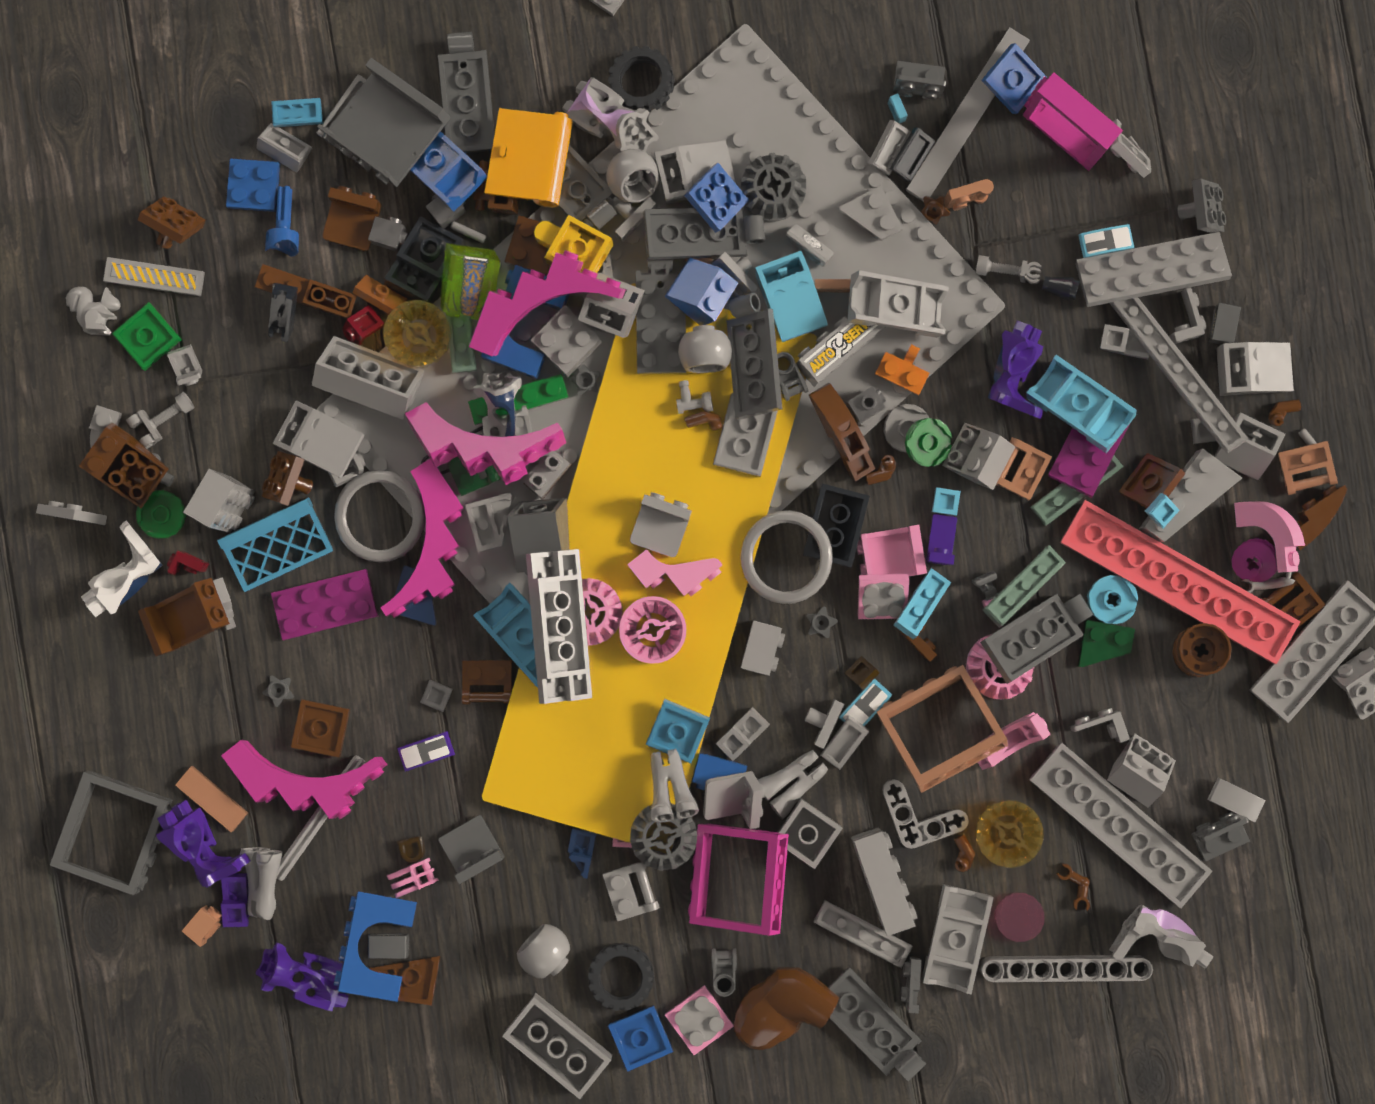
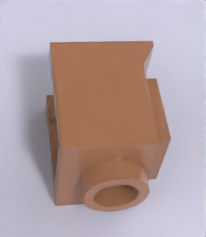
[182,906,222,947]

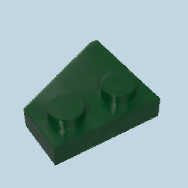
[1078,620,1135,667]

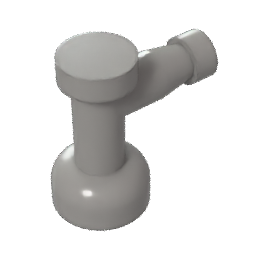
[676,380,713,414]

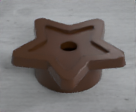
[920,196,950,225]

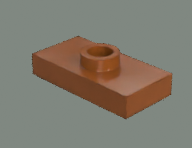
[353,275,408,317]

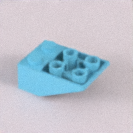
[755,251,828,342]

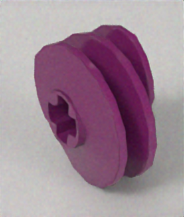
[1232,538,1278,582]

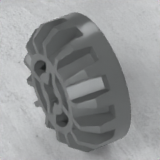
[741,153,806,221]
[630,803,697,871]

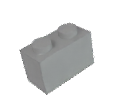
[741,621,785,676]

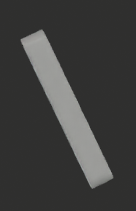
[979,955,1153,982]

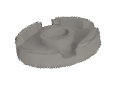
[883,404,929,453]

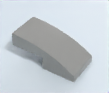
[1100,324,1149,360]
[716,707,770,761]
[1207,778,1266,822]

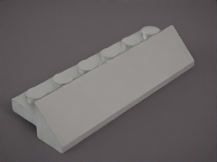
[526,549,592,704]

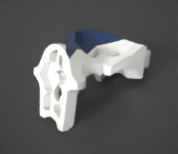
[81,520,163,617]

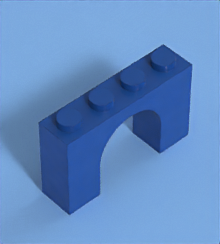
[479,265,570,380]
[333,892,417,1002]

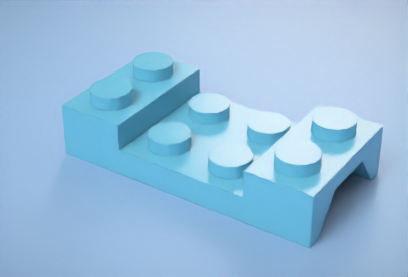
[1026,355,1137,453]

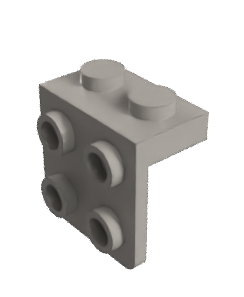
[630,492,692,557]
[1330,647,1375,719]
[703,771,765,829]

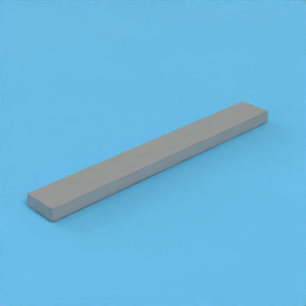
[906,27,1030,202]
[1110,297,1248,454]

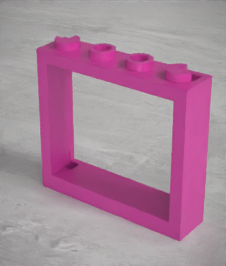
[1023,73,1123,171]
[688,824,789,936]

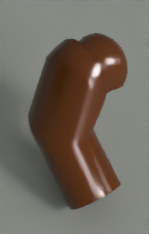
[1268,399,1301,426]
[865,455,896,485]

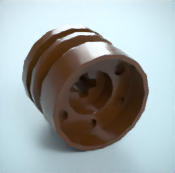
[1172,623,1232,677]

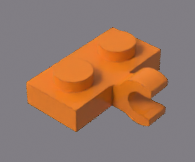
[875,344,930,396]

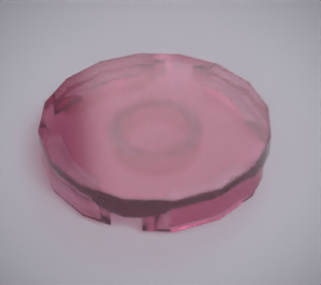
[995,892,1044,942]

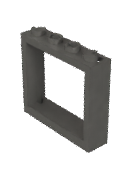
[50,771,173,895]

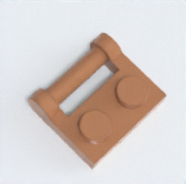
[944,179,994,211]
[996,437,1052,501]
[1278,441,1338,495]

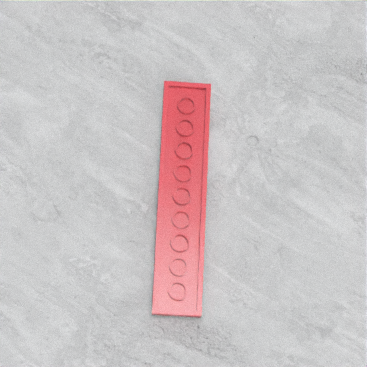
[1060,500,1300,664]

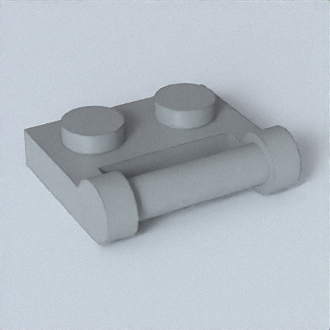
[603,861,660,921]

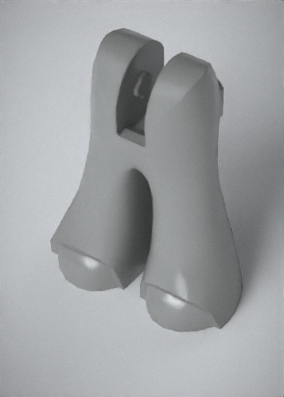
[651,749,699,822]
[758,750,828,820]
[240,847,282,920]

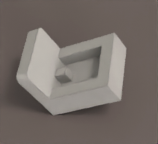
[167,344,202,386]
[328,452,365,487]

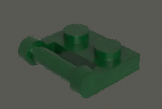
[447,434,501,496]

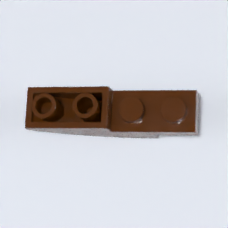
[255,264,357,318]
[809,383,875,481]
[1267,485,1347,551]

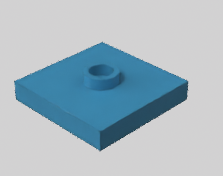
[646,699,710,763]

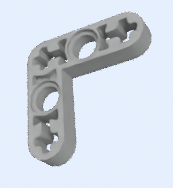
[882,779,969,849]

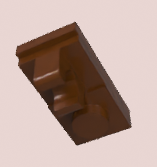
[894,625,937,662]

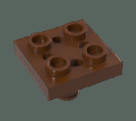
[138,196,206,248]
[262,451,313,506]

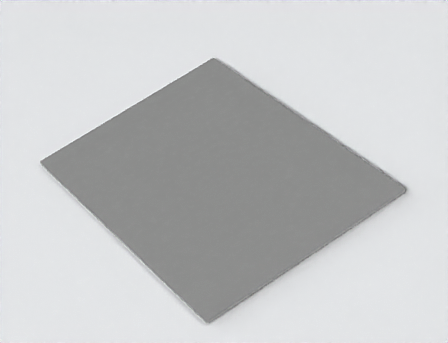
[317,24,1005,604]

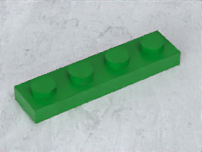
[468,374,569,426]

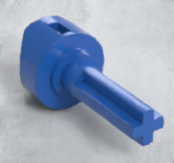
[265,186,299,257]

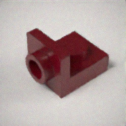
[342,305,384,346]
[167,550,209,575]

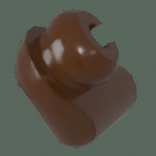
[685,411,723,431]
[954,834,975,872]

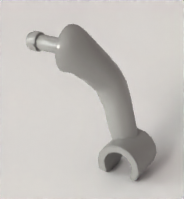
[1241,572,1295,593]

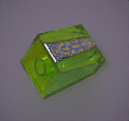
[440,243,501,320]

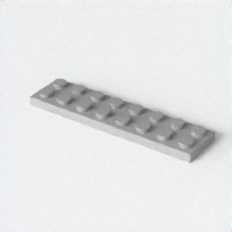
[1029,742,1212,908]

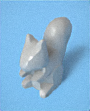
[66,286,121,336]

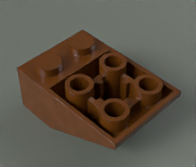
[79,422,169,508]

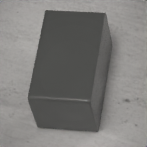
[1208,303,1241,345]
[368,933,409,959]

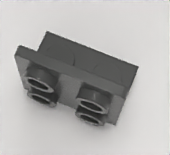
[893,61,946,100]
[1191,812,1250,861]
[439,815,505,884]

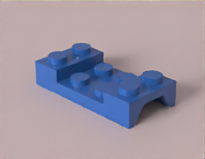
[410,131,487,212]

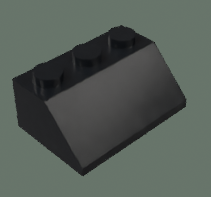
[802,483,870,567]

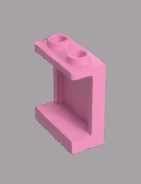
[857,525,927,576]

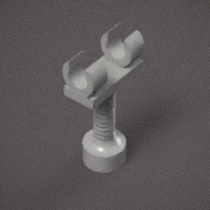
[976,255,1041,284]
[126,392,195,449]

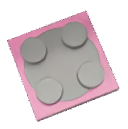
[858,574,909,619]
[665,985,734,1055]

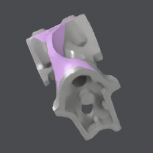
[562,77,659,152]
[1109,904,1213,969]

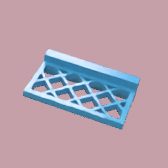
[217,497,333,592]

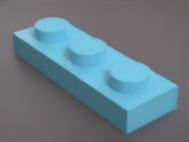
[894,568,951,640]

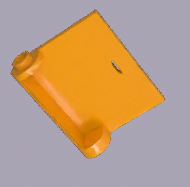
[485,108,573,208]

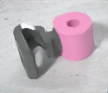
[972,571,999,608]

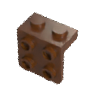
[323,186,382,251]

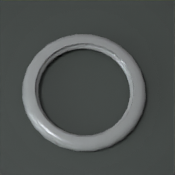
[334,470,425,562]
[741,510,832,604]

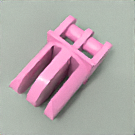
[387,858,439,898]

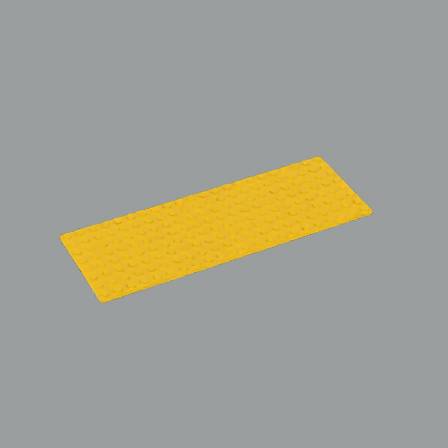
[482,283,817,853]

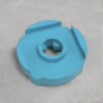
[1087,575,1138,624]

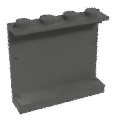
[317,58,450,187]

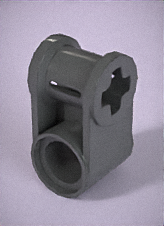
[777,352,809,402]
[712,948,737,997]

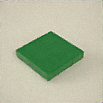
[112,302,182,371]

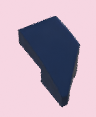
[568,827,597,879]

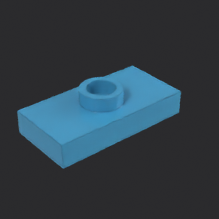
[271,98,323,127]

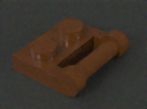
[1261,571,1325,628]
[462,660,512,705]

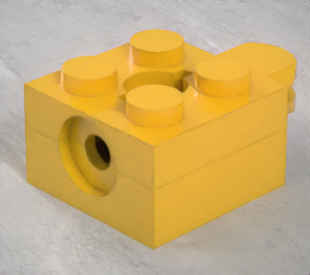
[534,215,613,273]

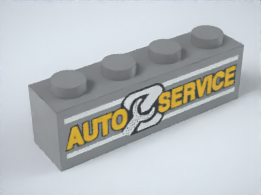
[796,316,886,387]

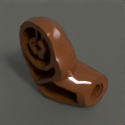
[734,967,839,1050]

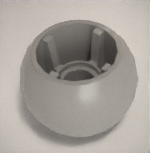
[606,149,659,203]
[678,325,732,373]
[517,924,570,978]

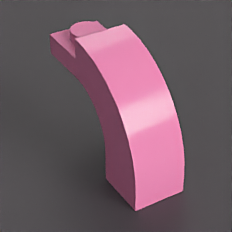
[1234,501,1305,573]
[978,712,1051,770]

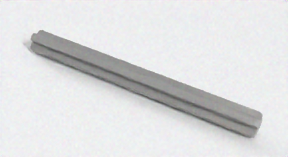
[277,755,365,881]

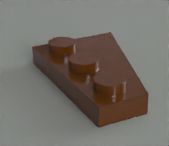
[368,956,441,1006]

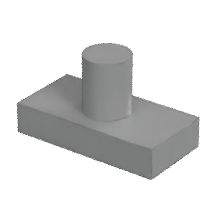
[614,197,657,242]
[710,252,758,297]
[805,700,844,749]

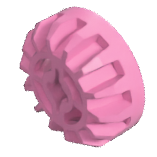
[582,578,622,645]
[619,596,686,663]
[966,634,1034,699]

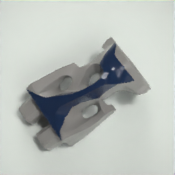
[473,369,533,437]

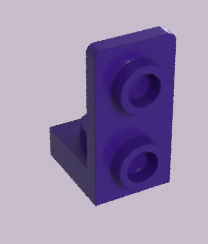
[926,514,957,566]

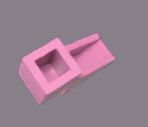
[628,549,722,596]

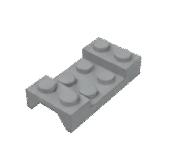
[847,270,949,338]
[921,884,993,994]

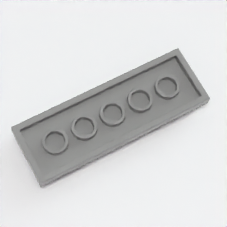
[1076,232,1232,307]
[1249,580,1375,723]

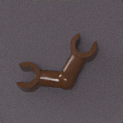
[1056,863,1090,911]

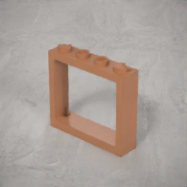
[877,665,1008,793]

